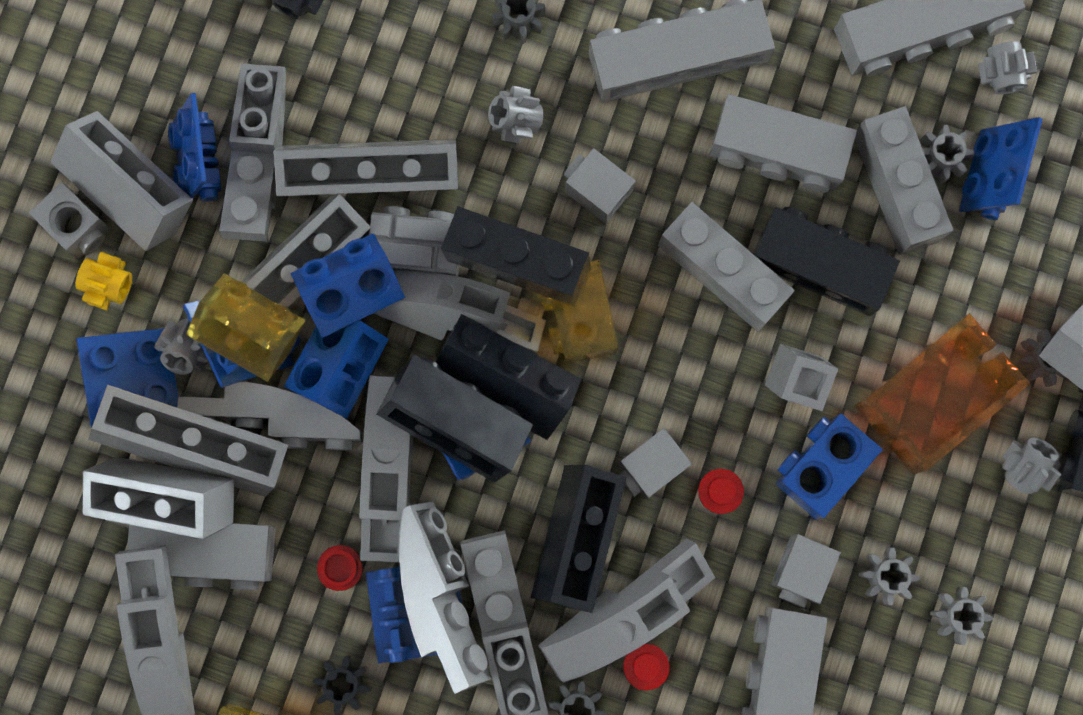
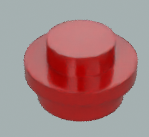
[698,469,744,514]
[317,545,363,591]
[623,644,669,691]

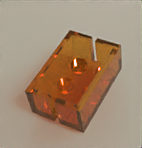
[855,313,1030,475]

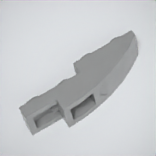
[219,64,286,242]
[373,270,546,354]
[359,375,414,562]
[177,381,364,451]
[399,502,492,694]
[460,530,549,715]
[538,538,715,683]
[115,545,195,715]

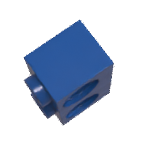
[290,233,405,338]
[283,320,389,419]
[775,413,883,520]

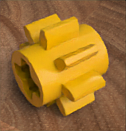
[75,252,132,311]

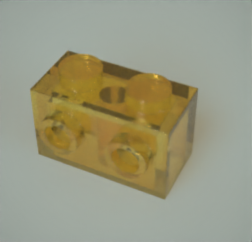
[541,260,619,364]
[186,273,306,382]

